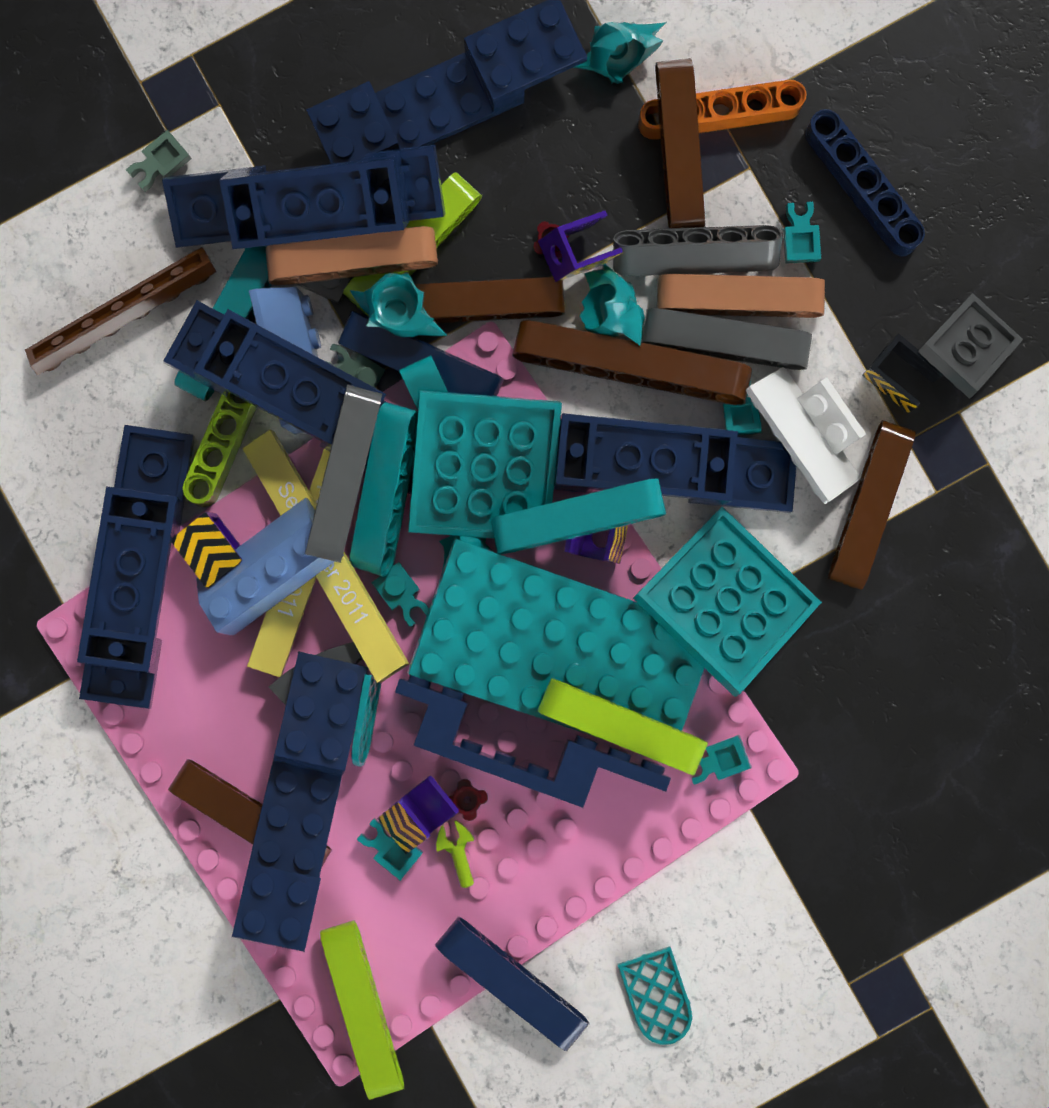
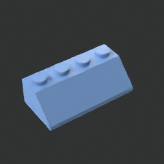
[249,287,321,434]
[196,498,344,636]

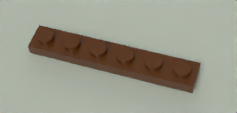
[25,247,217,376]

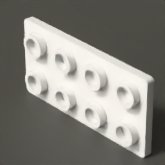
[746,367,866,504]

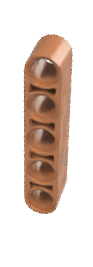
[265,226,438,285]
[657,274,825,318]

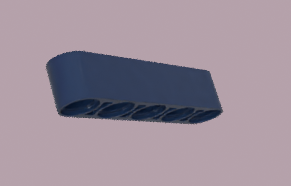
[805,109,925,256]
[338,311,504,396]
[435,917,590,1051]

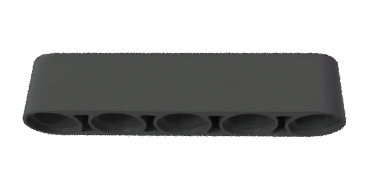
[613,225,782,276]
[641,308,812,370]
[305,385,382,563]

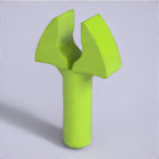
[436,820,474,888]

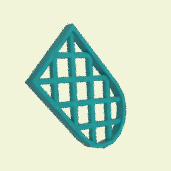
[352,674,382,767]
[618,946,693,1045]

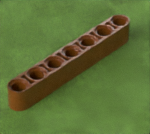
[512,320,752,405]

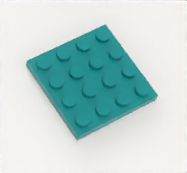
[408,390,562,539]
[633,507,822,697]

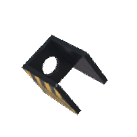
[862,334,943,413]

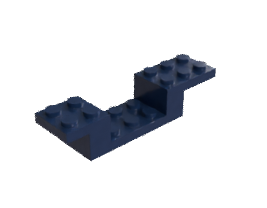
[306,0,587,164]
[162,145,446,250]
[163,300,413,495]
[554,413,796,513]
[77,425,195,709]
[232,652,368,952]
[395,675,671,808]

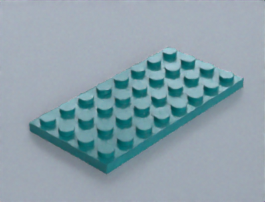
[407,538,704,740]

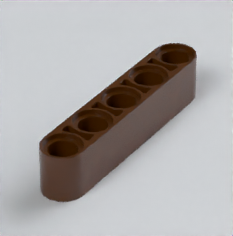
[655,58,705,229]
[414,277,565,323]
[828,420,916,590]
[168,759,332,866]

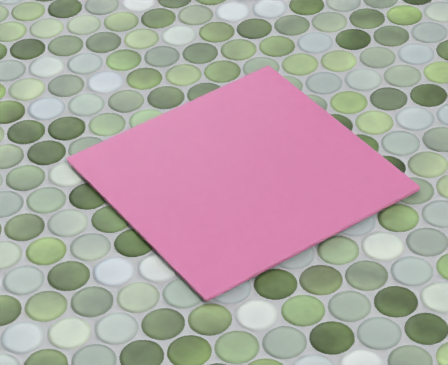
[37,322,798,1086]

